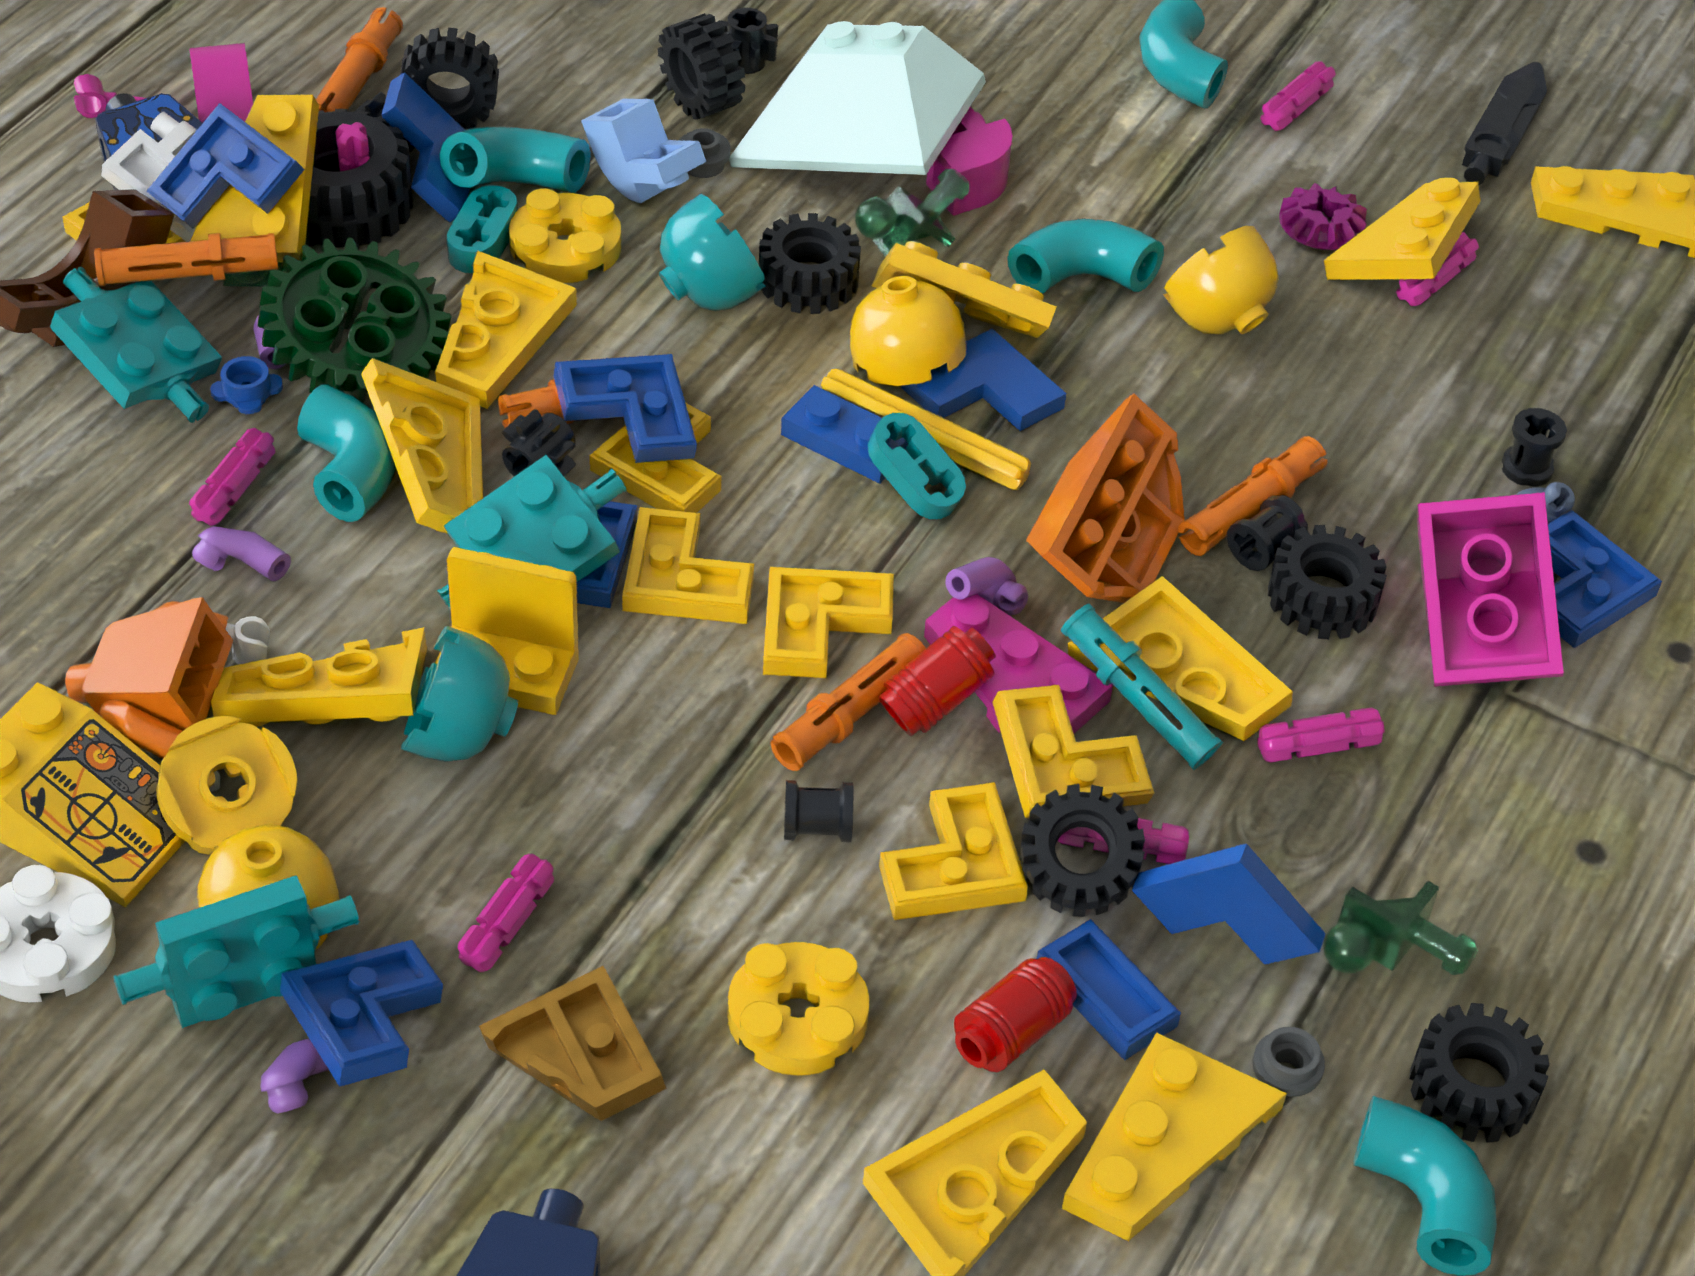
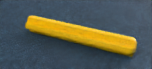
[821,368,1031,490]

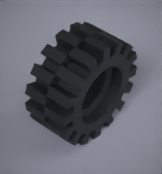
[658,13,746,120]
[400,27,499,130]
[759,213,861,314]
[1268,525,1387,640]
[1020,784,1145,917]
[1409,1003,1550,1143]

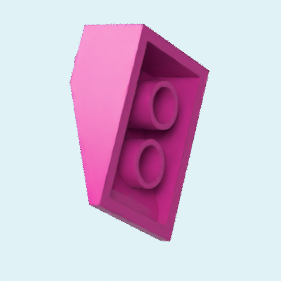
[1417,492,1564,687]

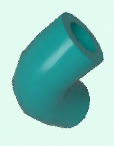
[1139,0,1228,109]
[440,127,591,193]
[1007,218,1164,294]
[297,385,396,522]
[1353,1096,1497,1276]

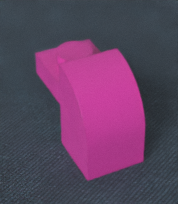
[190,43,253,123]
[926,106,1012,216]

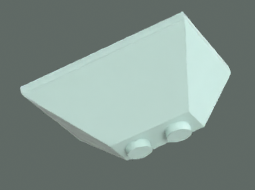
[729,21,986,175]

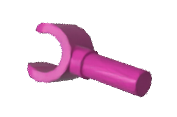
[74,74,146,118]

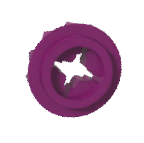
[1279,183,1367,250]

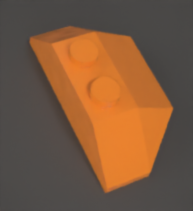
[1026,393,1185,603]

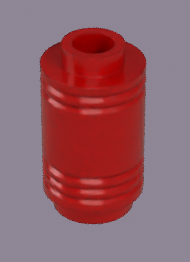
[878,626,996,737]
[954,957,1077,1072]

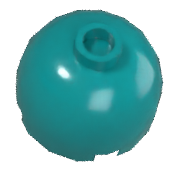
[659,194,766,311]
[401,626,518,762]

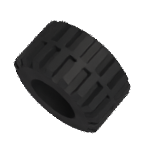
[305,109,413,249]

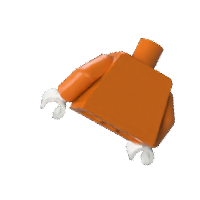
[65,597,270,791]

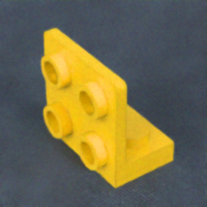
[435,547,579,715]

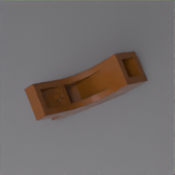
[0,189,175,347]

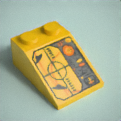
[0,682,185,907]

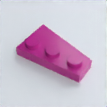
[924,594,1113,734]

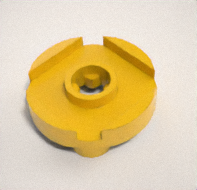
[509,188,621,283]
[156,716,297,855]
[727,942,869,1075]

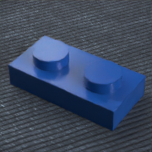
[781,385,908,484]

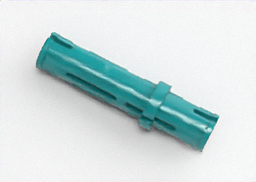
[1061,603,1223,770]

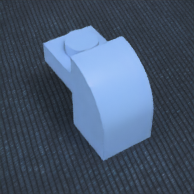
[581,99,706,203]

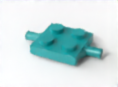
[50,267,222,423]
[437,455,627,610]
[113,875,360,1028]

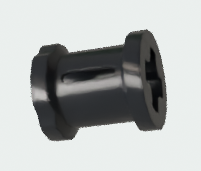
[1502,408,1567,487]
[1227,495,1308,571]
[784,780,854,842]

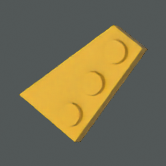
[190,95,319,262]
[1531,166,1695,258]
[1324,178,1481,280]
[872,241,1056,338]
[435,251,577,409]
[361,358,483,534]
[1068,576,1293,741]
[211,627,427,727]
[1062,1032,1287,1241]
[863,1069,1087,1276]

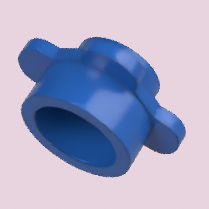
[210,356,283,414]

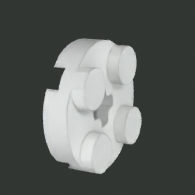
[0,865,116,1002]

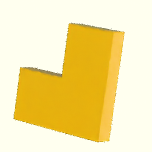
[589,402,722,513]
[622,507,754,624]
[763,567,894,678]
[992,685,1154,818]
[879,782,1028,920]

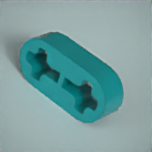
[447,185,518,274]
[867,413,966,519]

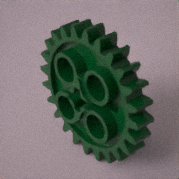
[258,238,452,403]

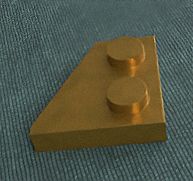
[479,966,666,1121]

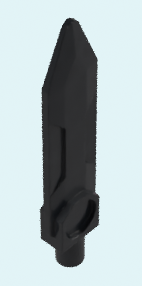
[1462,62,1547,185]

